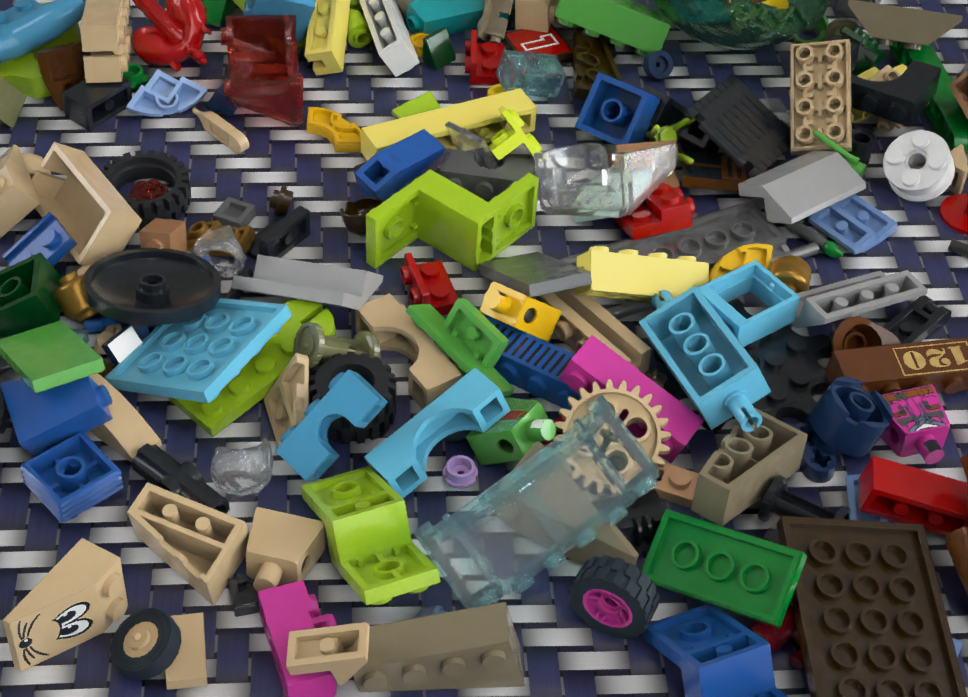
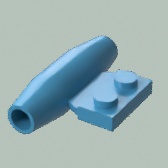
[0,0,85,63]

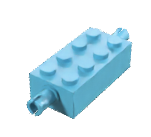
[639,285,771,432]

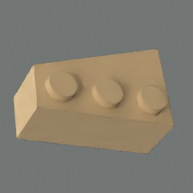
[127,482,249,606]

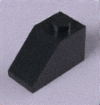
[62,78,132,131]

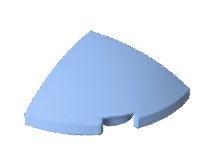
[126,69,208,117]

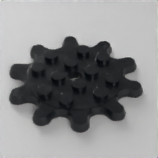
[653,299,832,431]

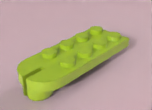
[168,299,336,437]

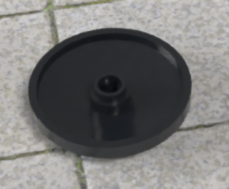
[83,248,221,325]

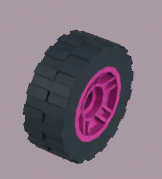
[568,555,659,639]

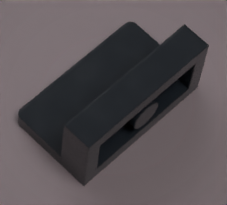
[246,205,310,260]

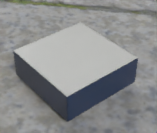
[102,326,142,367]

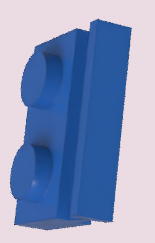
[2,212,77,266]

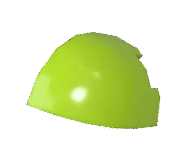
[391,91,441,119]

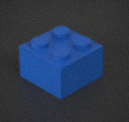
[575,72,661,145]

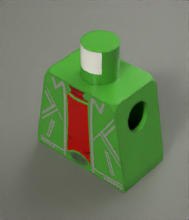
[465,397,556,465]

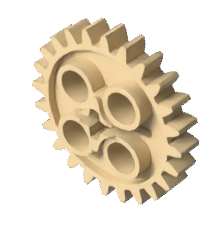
[553,379,671,497]

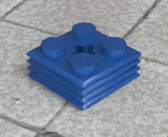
[20,432,124,523]

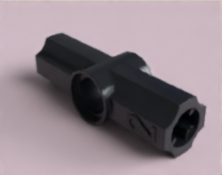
[132,443,230,514]

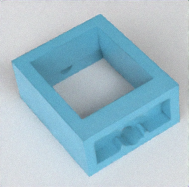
[698,260,800,347]

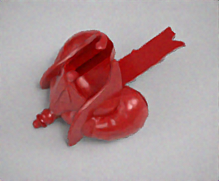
[132,0,212,72]

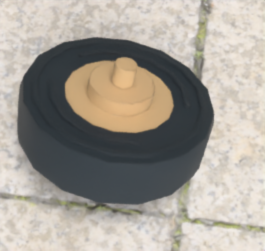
[110,608,182,680]

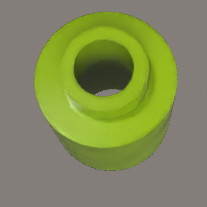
[347,9,373,48]

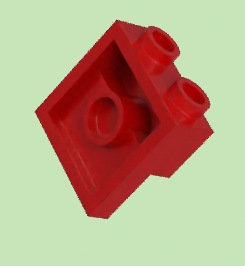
[613,183,695,240]

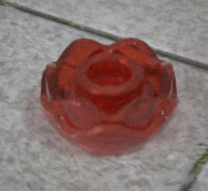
[130,179,169,201]

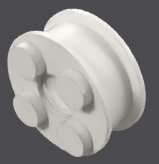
[883,130,955,202]

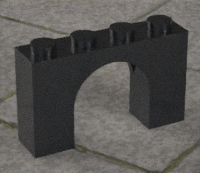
[828,34,941,127]

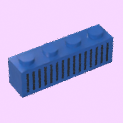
[485,315,581,411]

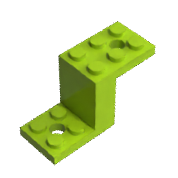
[366,169,539,272]

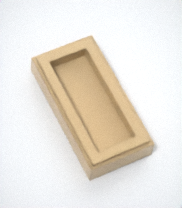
[165,612,208,690]

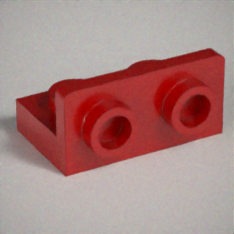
[465,30,504,86]
[400,253,459,315]

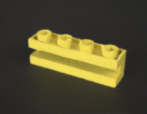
[305,0,351,76]
[576,246,709,303]

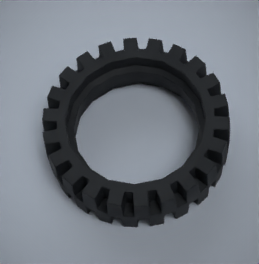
[100,150,191,230]

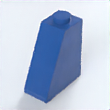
[0,376,113,457]

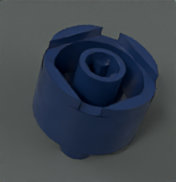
[807,377,893,457]

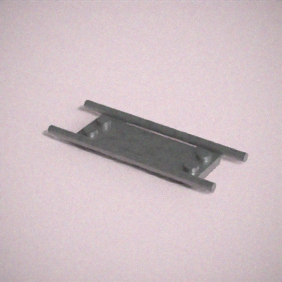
[559,198,819,320]

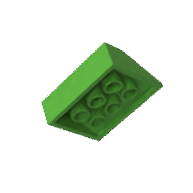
[554,0,671,57]

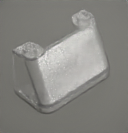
[534,143,677,218]

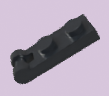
[883,295,952,344]

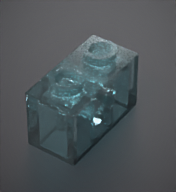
[496,50,566,98]

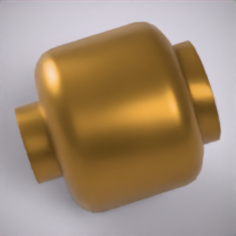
[769,255,811,293]
[54,271,98,323]

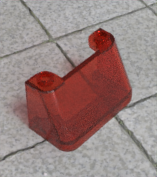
[221,15,303,125]

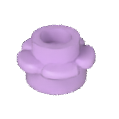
[443,455,478,488]

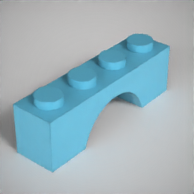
[364,368,511,498]

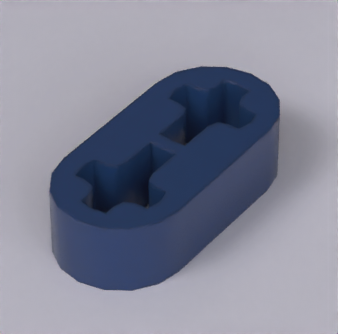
[793,423,837,483]

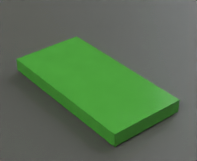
[0,320,105,393]

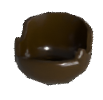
[340,197,384,237]

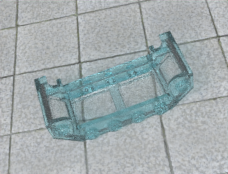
[413,395,660,609]

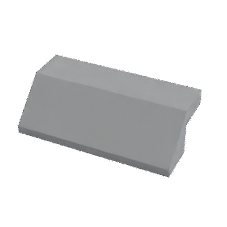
[738,150,866,224]
[231,255,384,310]
[791,270,928,328]

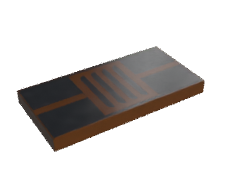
[682,150,791,192]

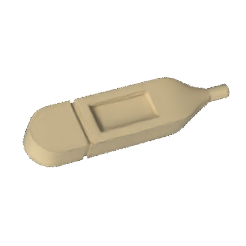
[192,107,249,154]

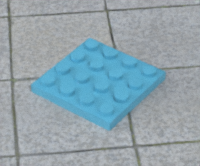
[105,298,292,403]

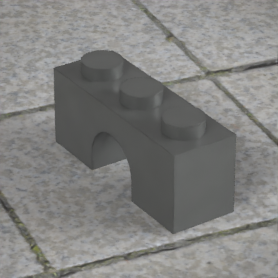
[439,148,536,201]

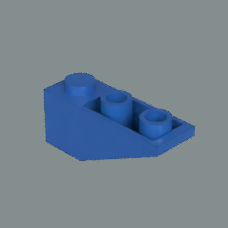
[354,129,446,201]

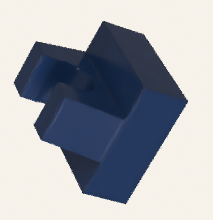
[206,75,247,117]

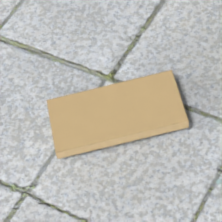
[790,39,852,155]

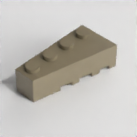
[691,407,808,526]
[353,602,525,692]

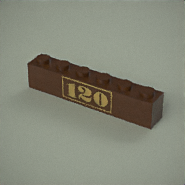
[825,337,968,395]

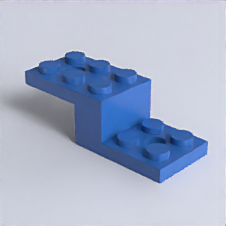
[644,604,788,697]

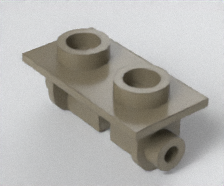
[477,0,514,44]

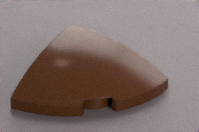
[36,41,90,111]

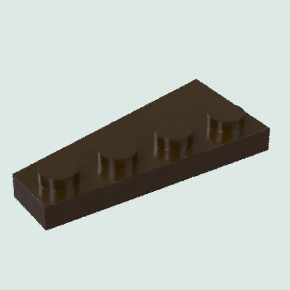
[573,27,623,99]

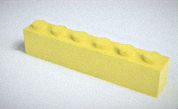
[361,88,537,161]

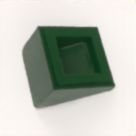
[423,27,456,69]

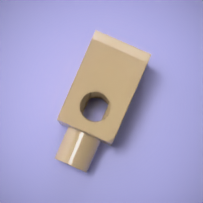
[246,507,325,591]

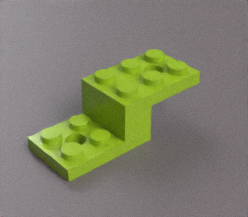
[300,466,441,606]

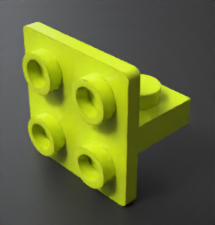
[488,106,542,162]

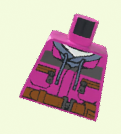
[881,384,950,464]

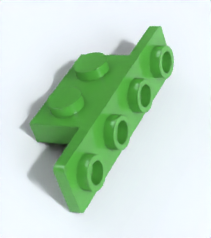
[406,298,514,396]

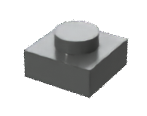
[213,197,256,229]

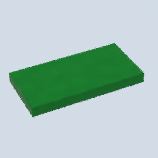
[641,509,807,629]

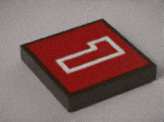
[501,23,573,72]

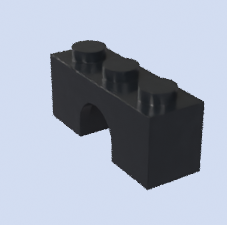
[643,85,719,153]

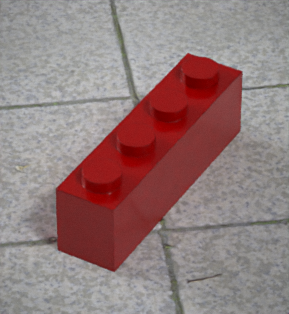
[859,456,968,536]

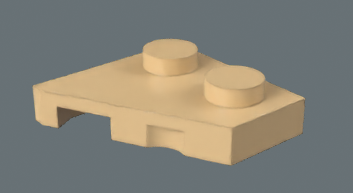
[263,353,309,447]

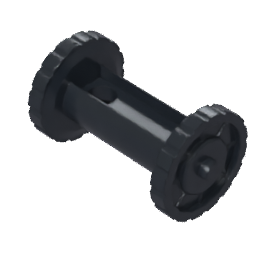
[758,475,851,522]

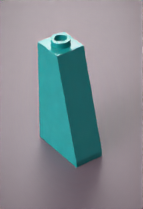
[405,0,515,34]

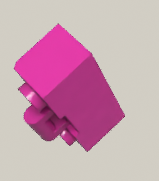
[258,580,337,697]

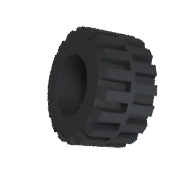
[308,352,396,444]

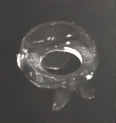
[193,225,247,278]

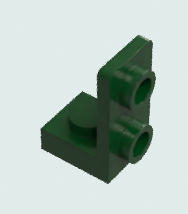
[842,26,885,76]

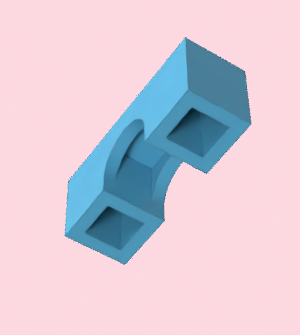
[275,370,388,482]

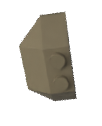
[848,0,963,50]

